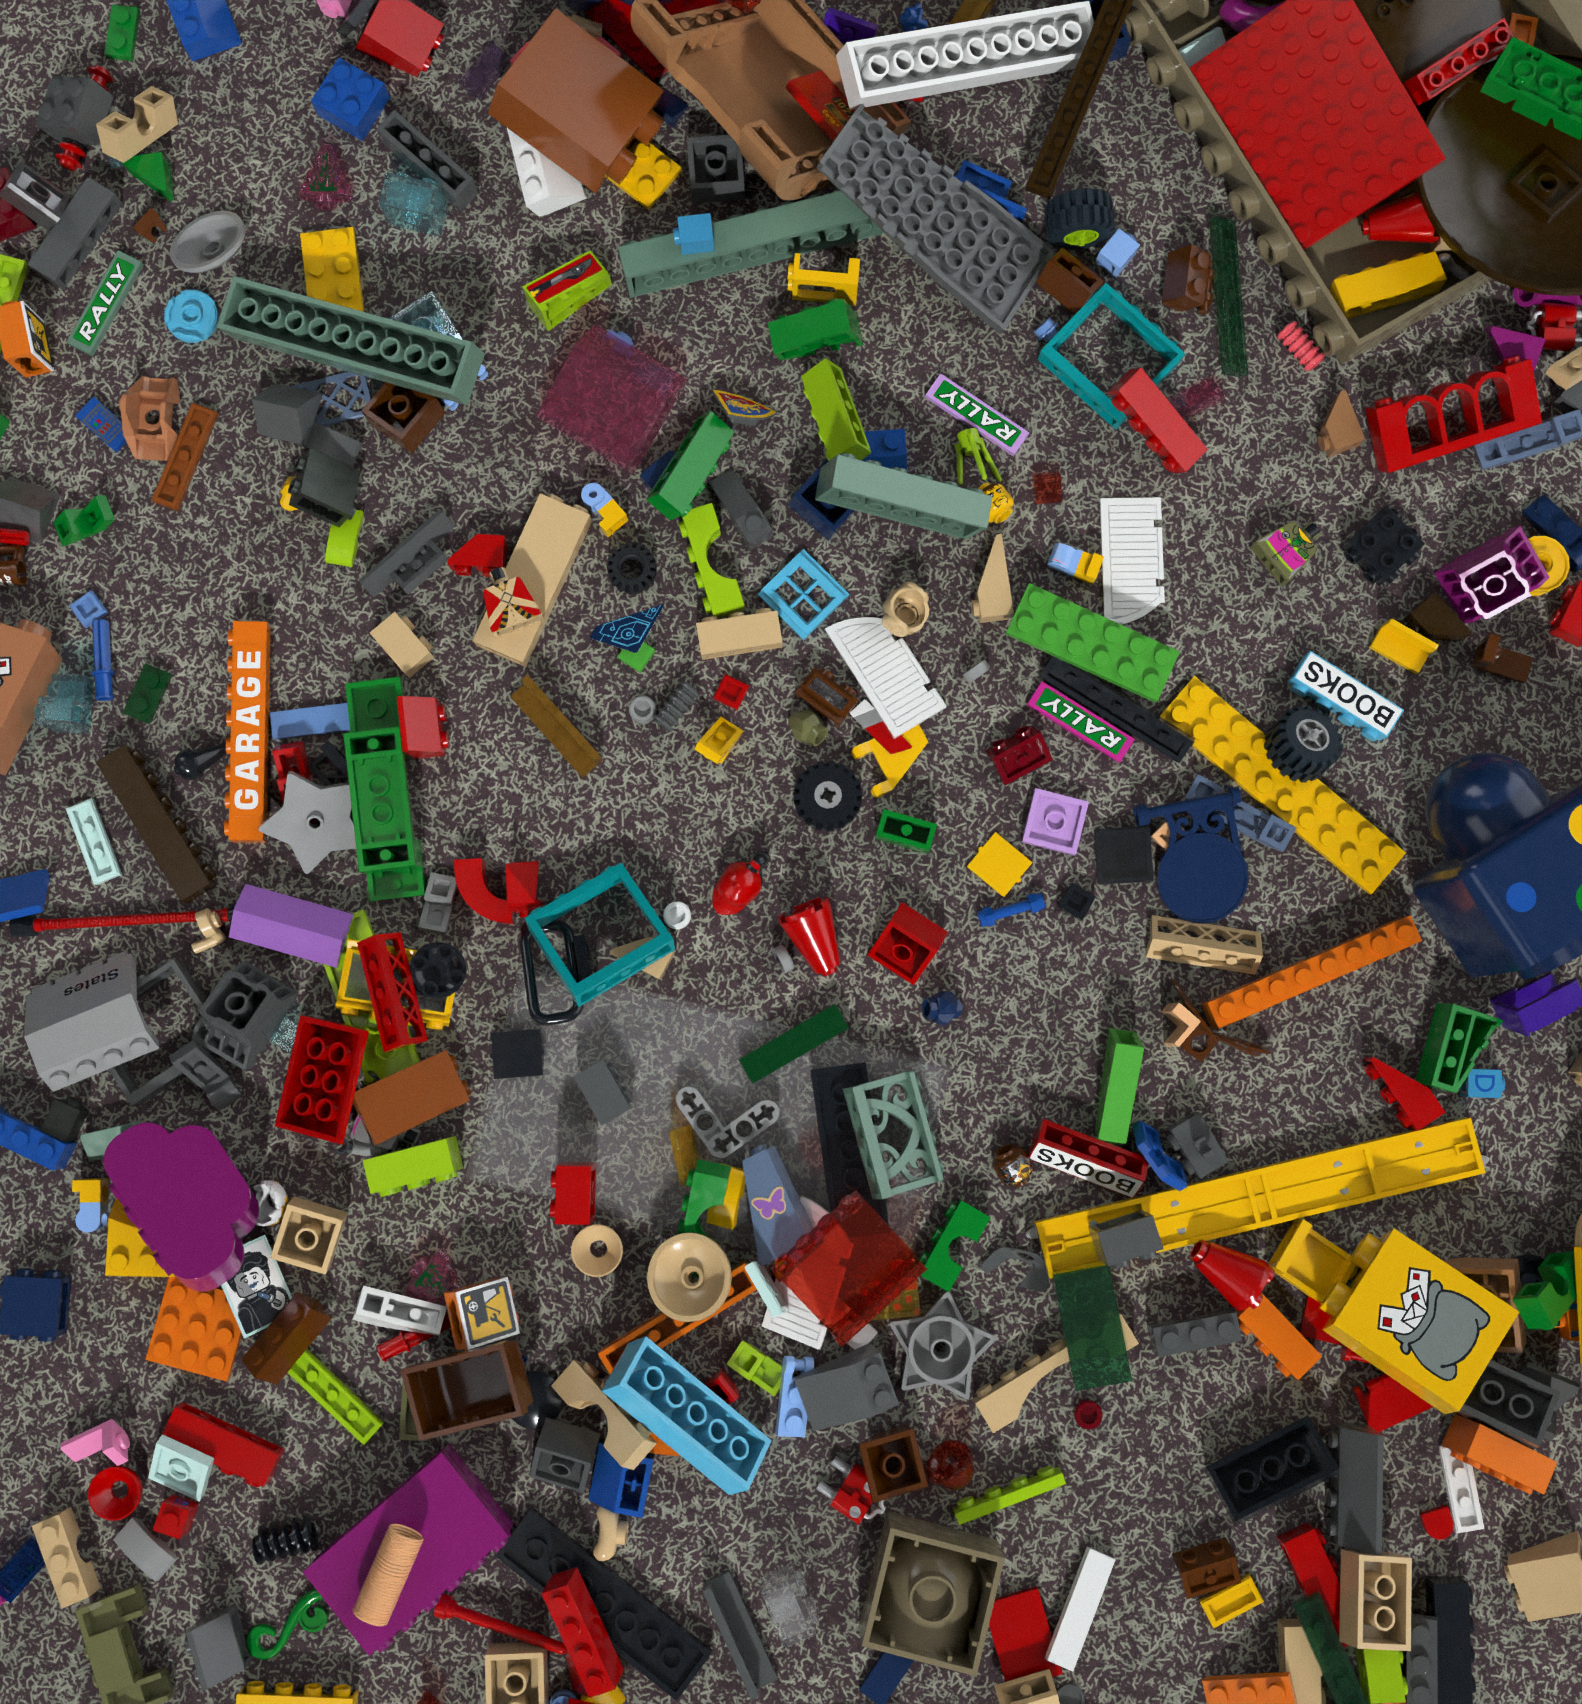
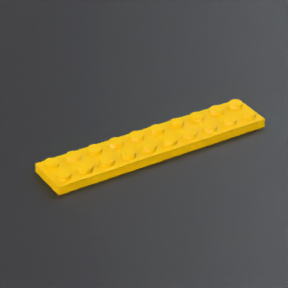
[1160,676,1406,895]

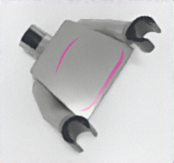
[331,1070,421,1156]

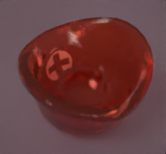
[927,1440,974,1491]

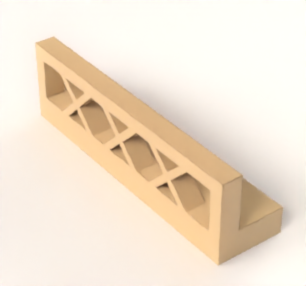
[1146,915,1263,975]

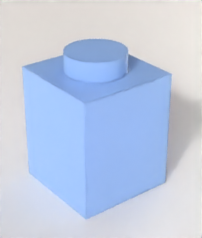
[1095,229,1140,278]

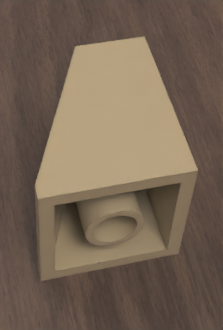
[1504,1531,1582,1622]

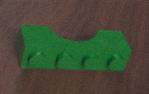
[677,1159,731,1278]

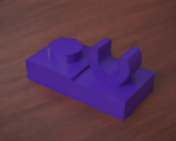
[824,7,878,45]

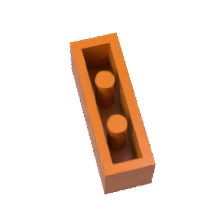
[1235,1293,1322,1380]

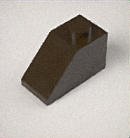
[1403,593,1473,641]

